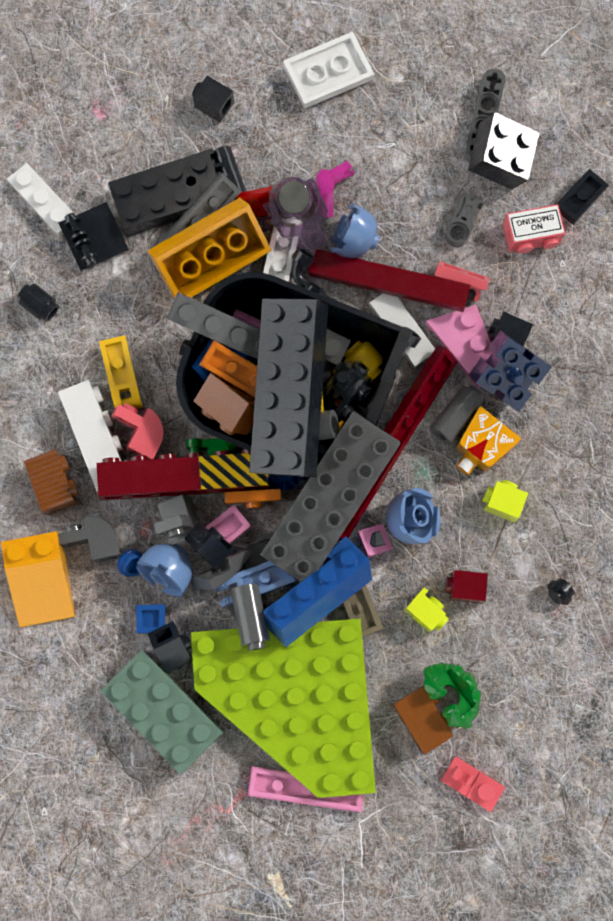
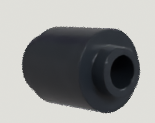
[18,283,59,322]

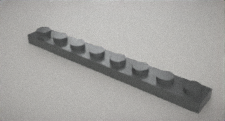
[166,292,378,408]

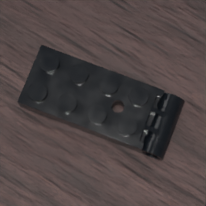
[108,146,246,237]

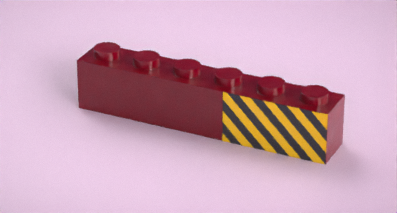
[96,450,269,501]

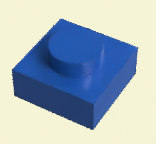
[136,604,166,634]

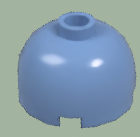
[331,203,379,258]
[386,488,441,544]
[136,544,193,597]

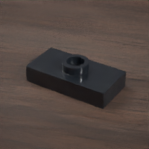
[557,169,609,225]

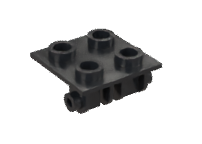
[58,202,129,271]

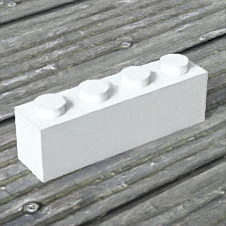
[58,380,128,492]

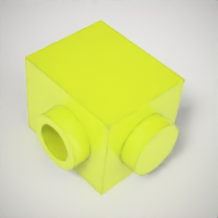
[482,480,528,522]

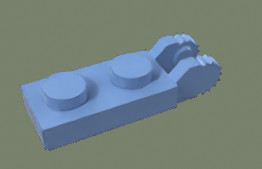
[215,561,297,608]

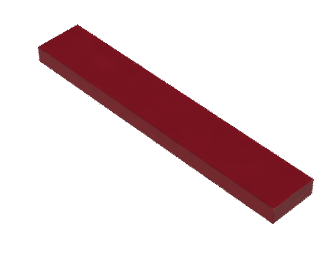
[309,249,471,312]

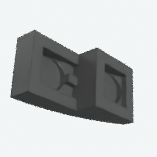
[192,547,251,591]

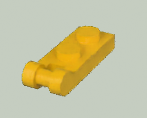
[99,335,143,409]

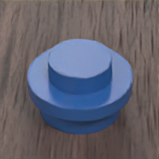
[117,549,142,577]

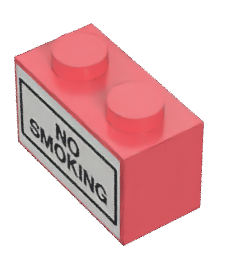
[502,204,566,254]

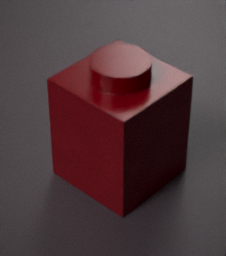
[445,570,488,604]

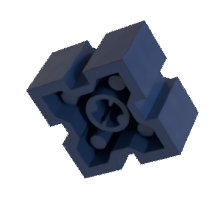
[469,330,552,412]

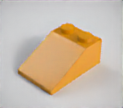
[1,531,76,628]

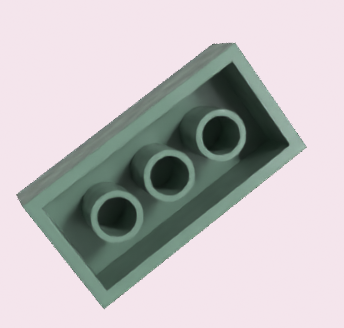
[101,650,224,775]

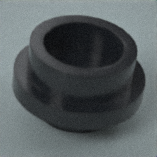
[547,578,574,605]

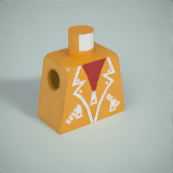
[456,406,522,476]

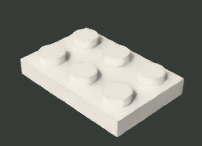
[283,32,375,109]

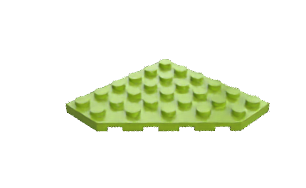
[191,618,376,798]

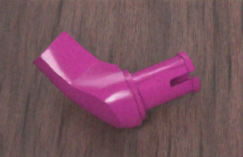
[314,160,354,218]

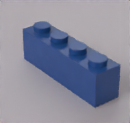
[263,544,372,647]

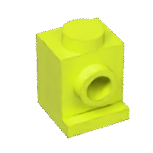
[404,587,449,632]

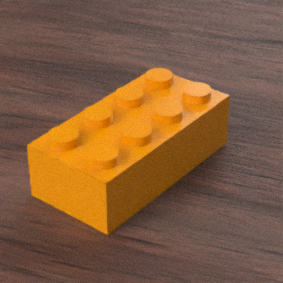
[147,198,272,299]

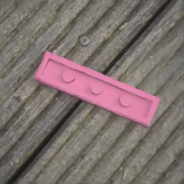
[247,766,364,812]

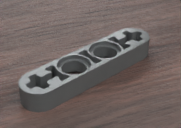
[464,69,505,163]

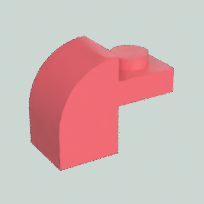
[110,404,163,460]

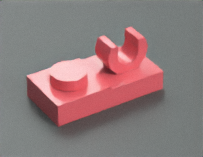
[435,261,490,302]
[440,756,505,812]

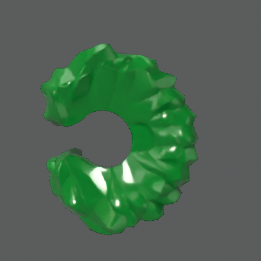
[423,662,481,729]

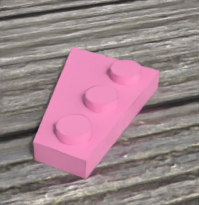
[425,305,492,389]

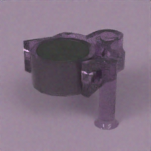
[257,177,328,250]

